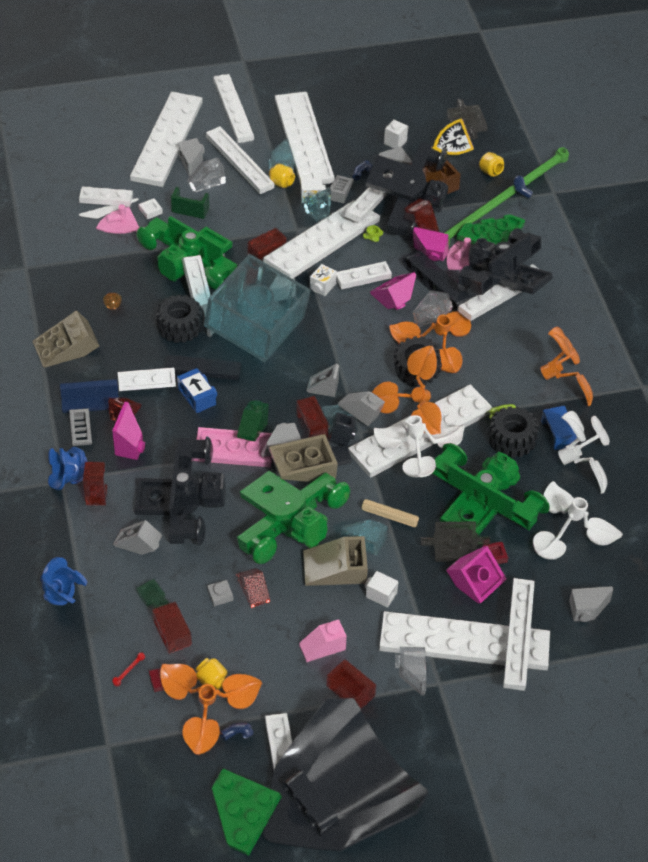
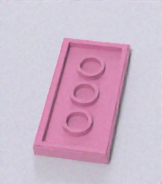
[194,427,272,467]

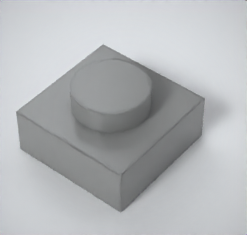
[207,580,233,606]

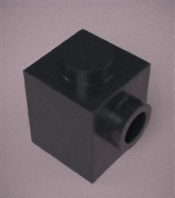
[329,412,356,446]

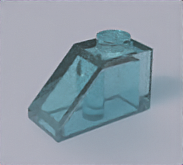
[268,139,294,173]
[304,188,331,221]
[341,519,388,556]

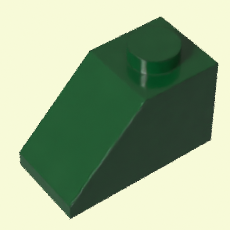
[237,400,269,442]

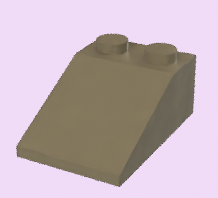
[269,434,338,482]

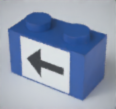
[177,368,217,413]

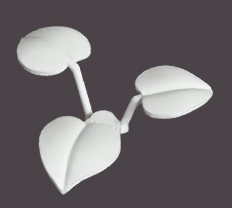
[558,411,610,494]
[374,415,464,478]
[533,481,623,559]

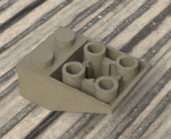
[32,310,99,368]
[303,536,368,586]

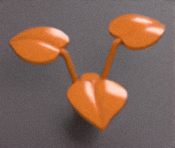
[389,311,471,373]
[541,327,593,406]
[372,346,442,435]
[160,664,262,755]

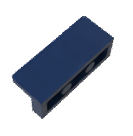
[60,379,119,413]

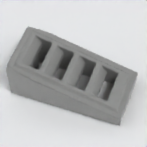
[328,175,353,203]
[69,409,92,446]

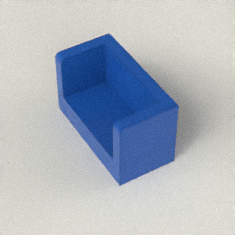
[541,406,577,450]

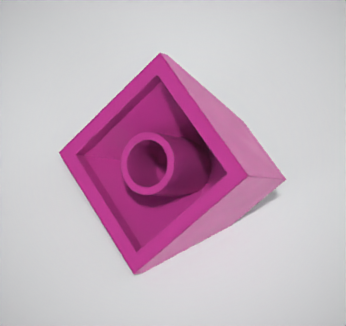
[413,227,449,261]
[370,272,416,310]
[113,402,145,460]
[447,546,506,603]

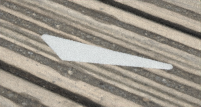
[79,198,139,219]

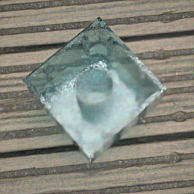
[204,254,311,362]

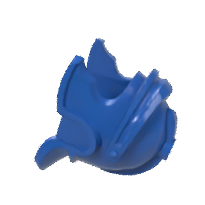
[48,447,89,490]
[40,557,87,605]

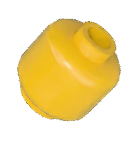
[479,152,504,177]
[269,164,295,188]
[196,658,227,690]

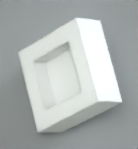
[139,199,163,219]

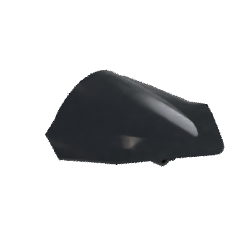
[264,698,429,851]

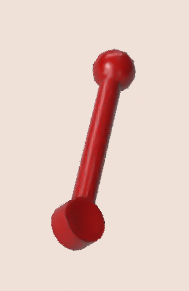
[113,652,145,686]

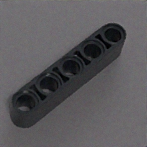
[403,250,472,312]

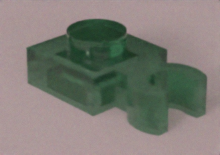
[136,579,170,615]

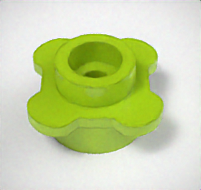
[363,225,383,242]

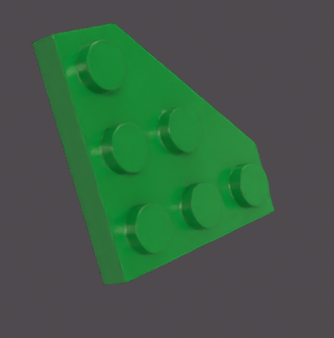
[457,214,525,245]
[212,769,281,856]

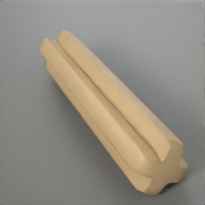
[362,499,419,527]

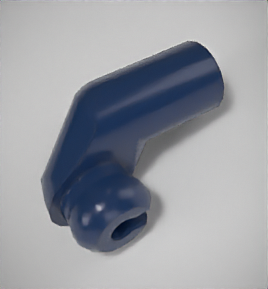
[352,160,373,180]
[513,175,533,199]
[220,722,254,741]

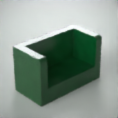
[171,187,210,219]

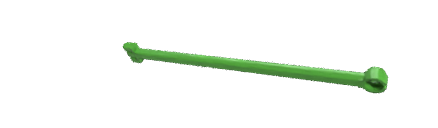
[444,147,569,246]

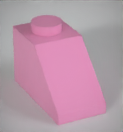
[299,619,347,662]

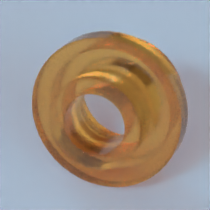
[103,293,122,309]

